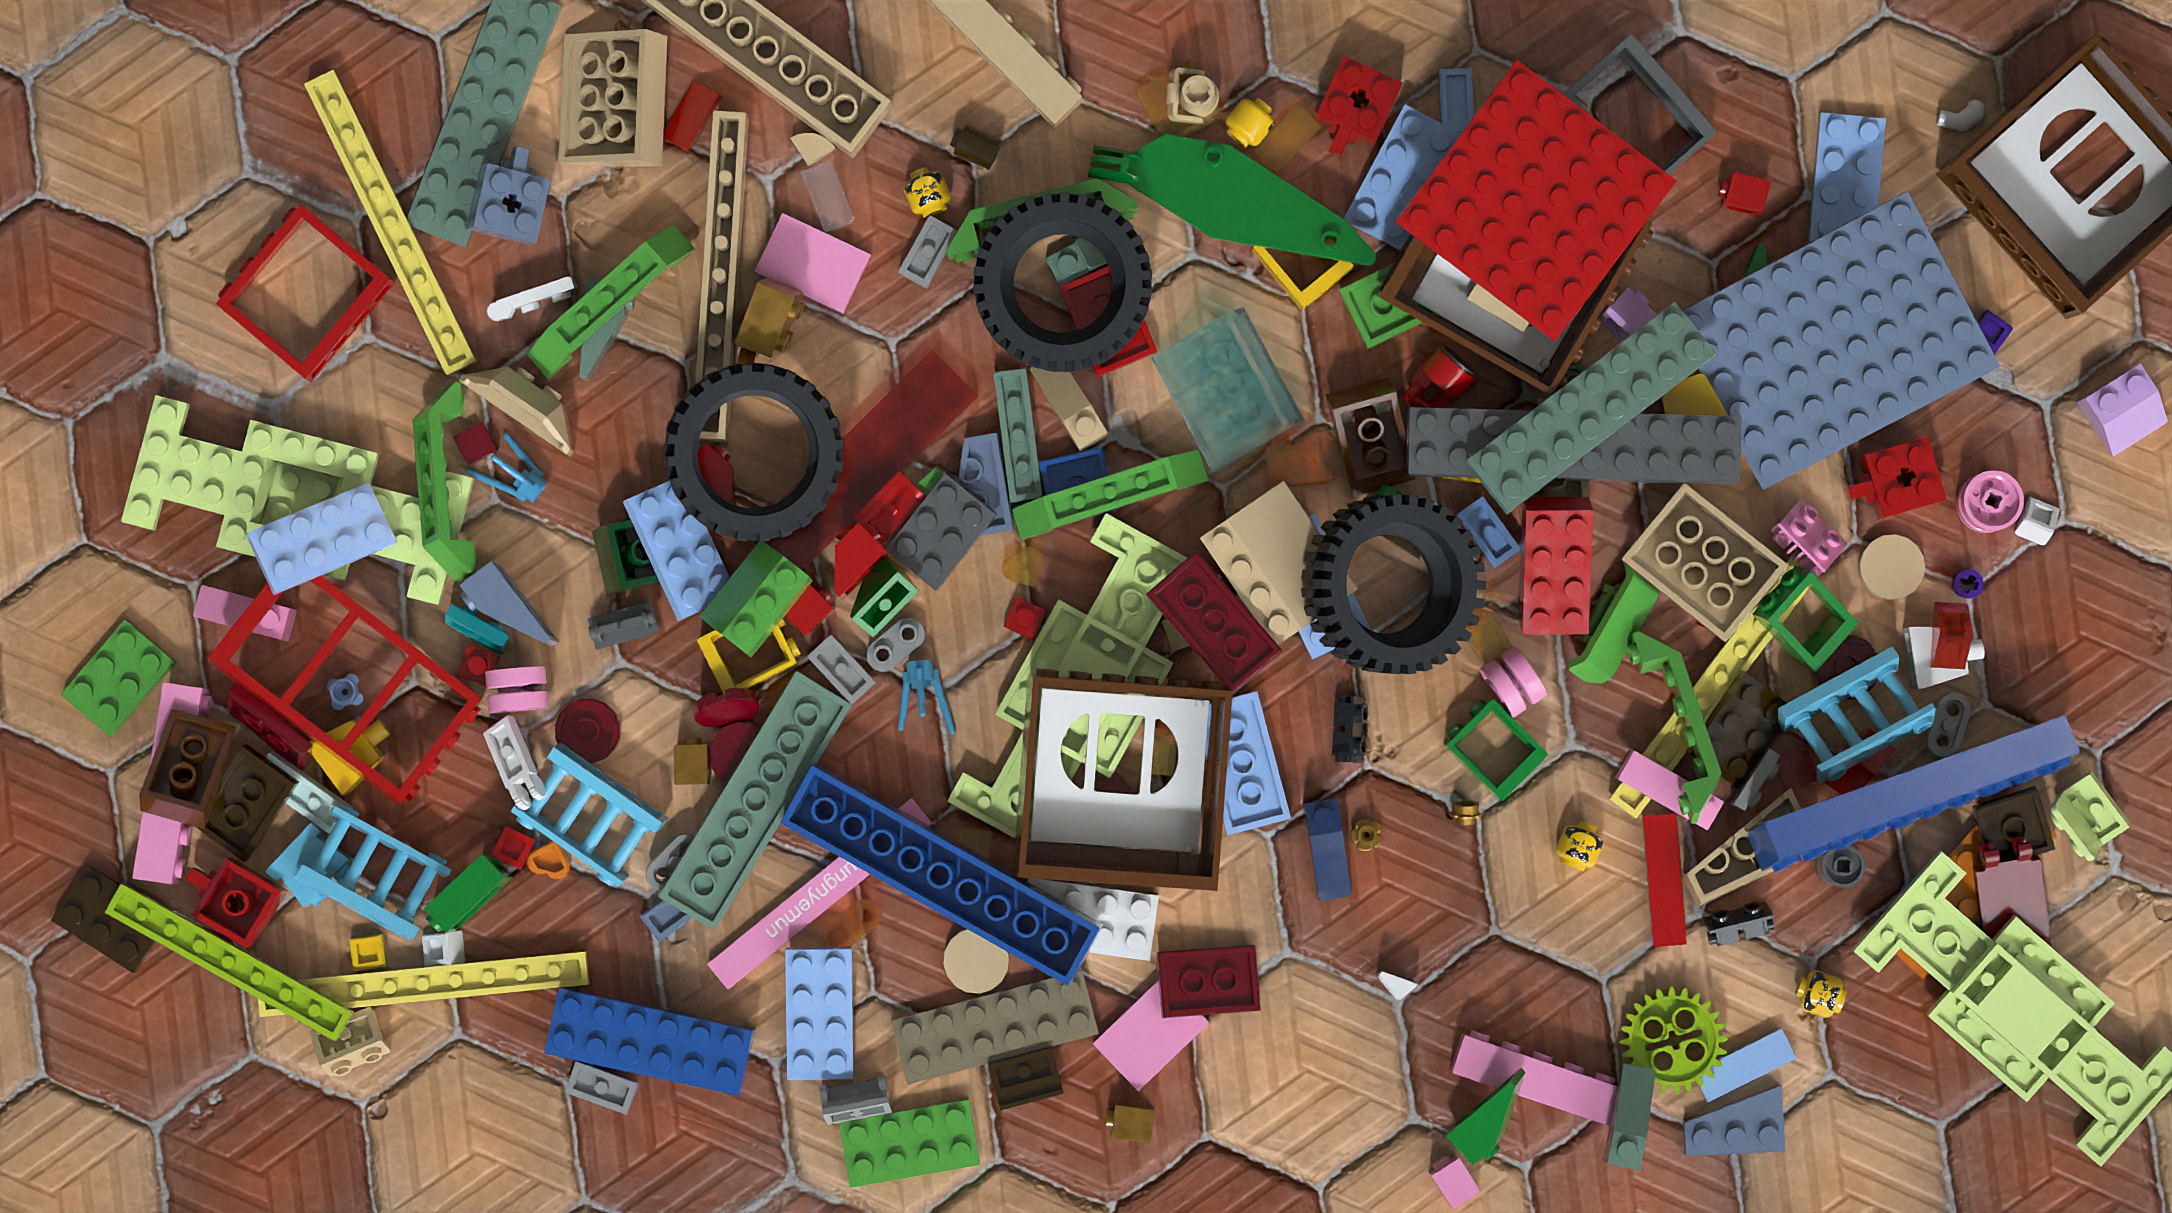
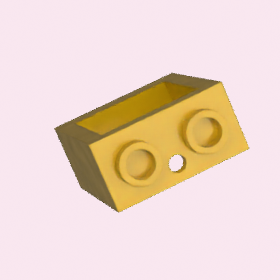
[1252,239,1354,311]
[696,619,801,694]

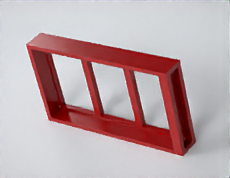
[207,576,482,805]

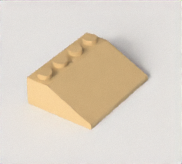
[559,29,668,167]
[1200,481,1358,645]
[1622,483,1789,642]

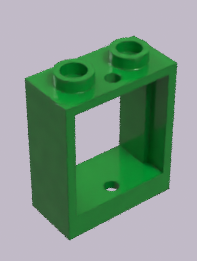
[1752,566,1859,672]
[1444,699,1549,801]
[424,853,513,933]

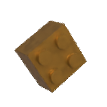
[734,277,806,358]

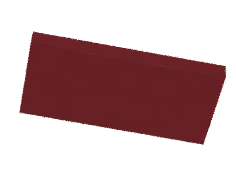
[1146,551,1283,694]

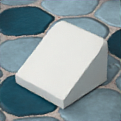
[2015,496,2060,545]
[422,931,465,967]
[1376,970,1418,1000]

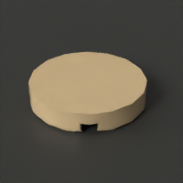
[1858,534,1925,600]
[943,929,1009,994]

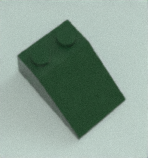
[592,520,660,595]

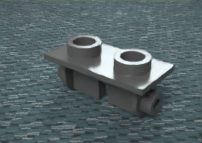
[588,601,660,650]

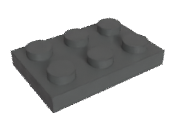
[886,473,998,591]

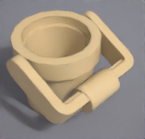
[1166,68,1219,124]

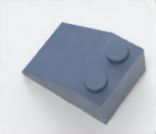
[460,561,559,646]

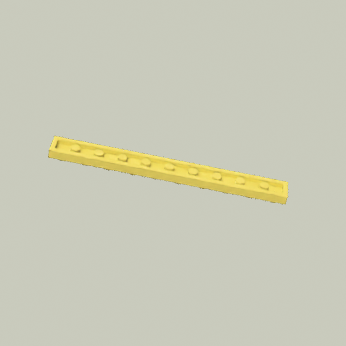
[304,70,477,376]
[1609,547,1809,819]
[258,951,590,1017]

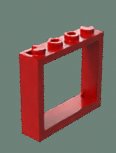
[216,204,395,383]

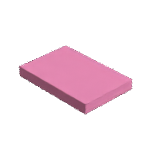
[754,213,871,314]
[1093,981,1209,1091]

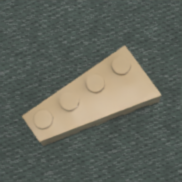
[1683,788,1803,907]

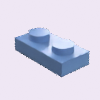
[1456,496,1521,569]

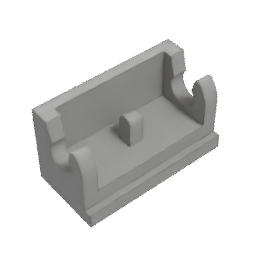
[819,1074,892,1125]

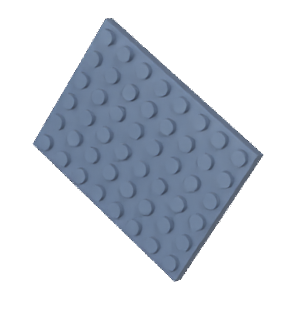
[1682,191,2000,490]

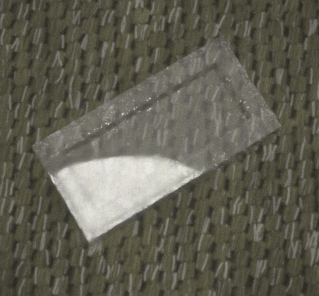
[801,160,855,233]

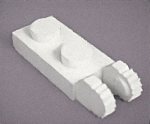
[486,276,578,321]
[483,715,547,811]

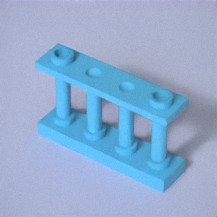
[1778,647,1936,784]
[511,743,668,887]
[293,804,451,941]

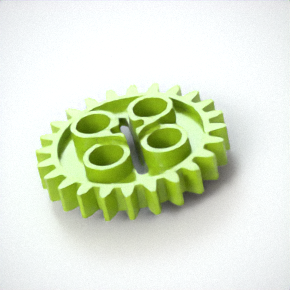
[1620,987,1728,1094]

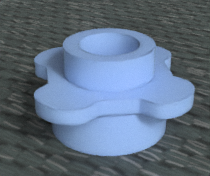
[327,674,363,710]

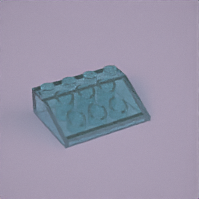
[1151,307,1305,472]

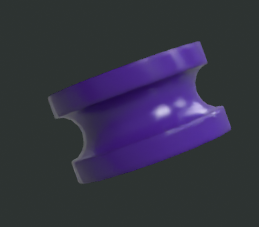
[1952,569,1984,599]

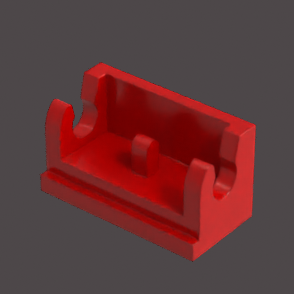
[854,471,927,544]

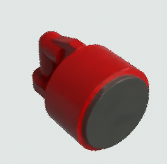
[1404,345,1476,408]

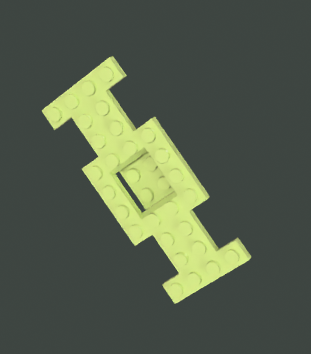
[121,395,474,606]
[948,513,1221,845]
[1852,850,2172,1166]

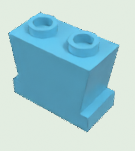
[265,823,354,907]

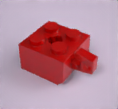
[1315,55,1403,157]
[1844,437,1947,520]
[185,857,288,948]

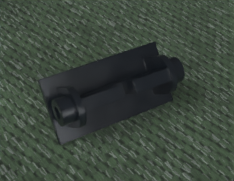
[1332,696,1369,763]
[1702,902,1774,947]

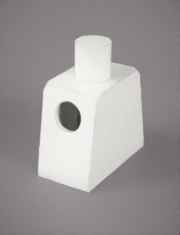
[1903,627,1984,690]

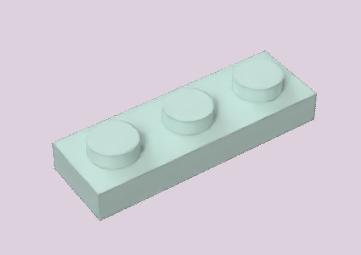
[266,751,353,834]

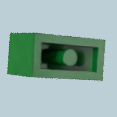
[850,556,919,637]

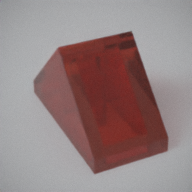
[1930,602,1973,670]

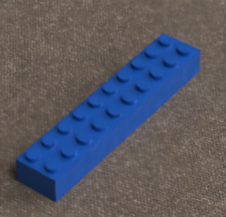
[1747,715,2080,873]
[780,764,1104,986]

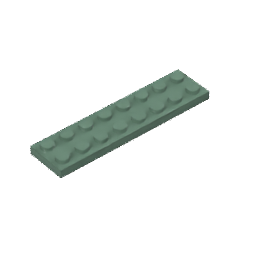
[407,0,562,248]
[1466,302,1716,514]
[657,671,852,931]

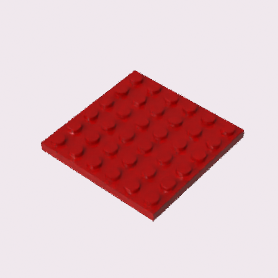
[1395,60,1677,342]

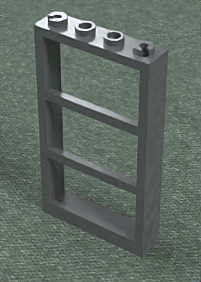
[1562,33,1718,175]

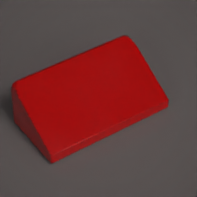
[663,81,722,153]

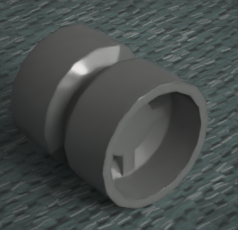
[1814,846,1865,888]

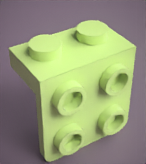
[2050,771,2131,861]

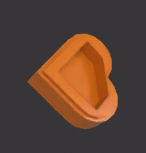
[527,841,571,879]

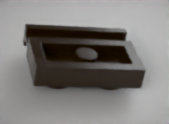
[988,1047,1064,1111]

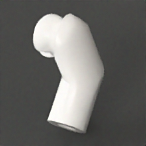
[1936,100,1985,132]

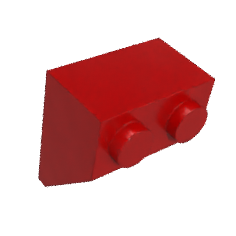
[835,522,889,600]

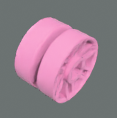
[1956,471,2024,533]
[1479,646,1547,718]
[485,666,549,713]

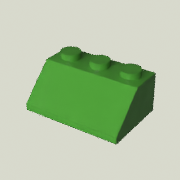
[699,541,813,658]

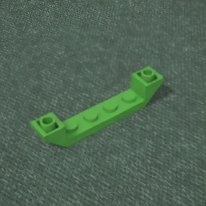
[947,178,1139,263]
[527,224,696,379]
[412,382,478,581]
[1011,450,1208,541]
[1627,632,1721,824]

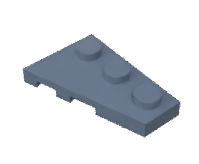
[958,433,1015,536]
[1683,1085,1785,1156]

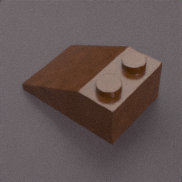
[1325,377,1416,497]
[139,709,236,829]

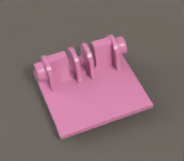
[1770,499,1847,577]

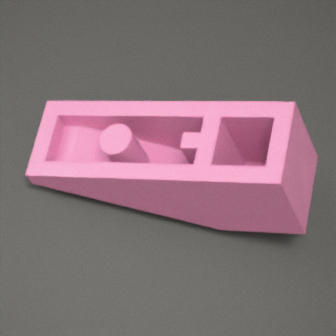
[193,585,297,642]
[1615,749,1724,830]

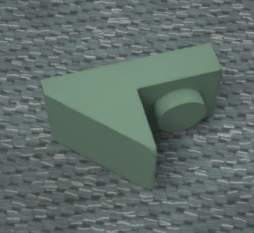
[1045,238,1108,287]

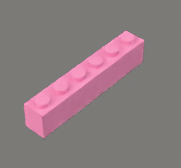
[132,682,212,884]
[1450,1030,1653,1126]

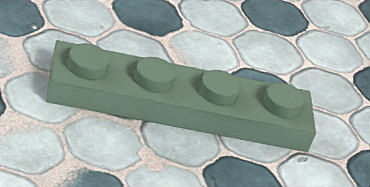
[993,368,1042,503]

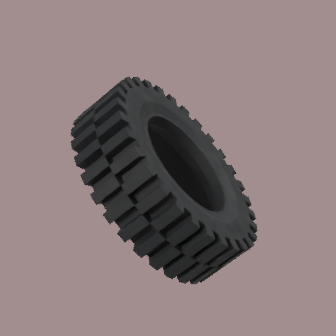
[973,192,1152,372]
[1301,495,1486,674]

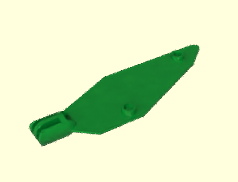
[1088,134,1376,265]

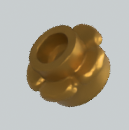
[1449,800,1482,825]
[1350,819,1383,851]

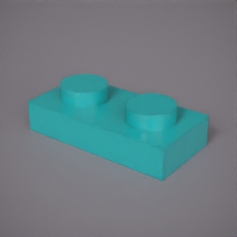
[445,604,509,656]

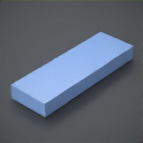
[1698,1028,1796,1102]

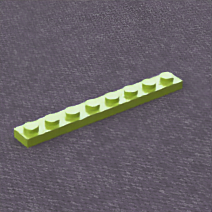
[105,883,353,1041]

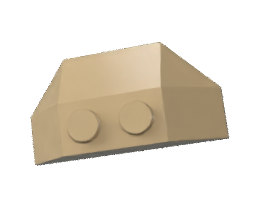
[458,367,574,457]

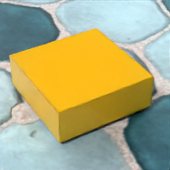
[349,934,388,971]

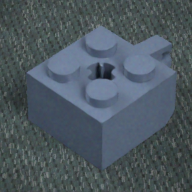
[466,146,551,245]

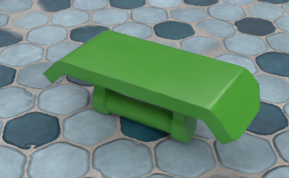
[1568,563,1659,684]

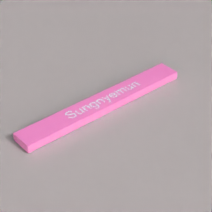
[707,798,933,990]

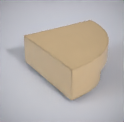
[790,133,836,167]

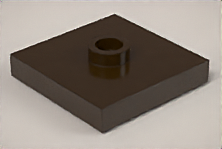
[1972,786,2055,862]

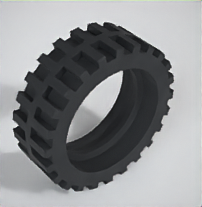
[663,363,845,542]

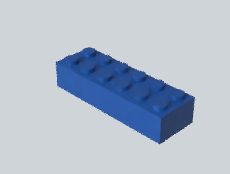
[544,987,756,1096]

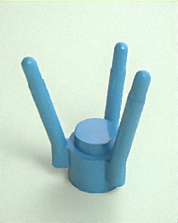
[466,433,548,503]
[898,660,956,734]

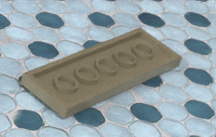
[891,970,1099,1084]

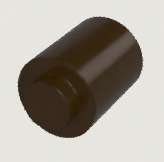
[950,124,1002,170]

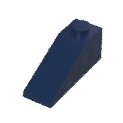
[1302,798,1352,901]

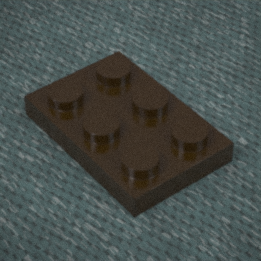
[1685,670,1787,789]
[196,744,299,862]
[51,865,156,973]

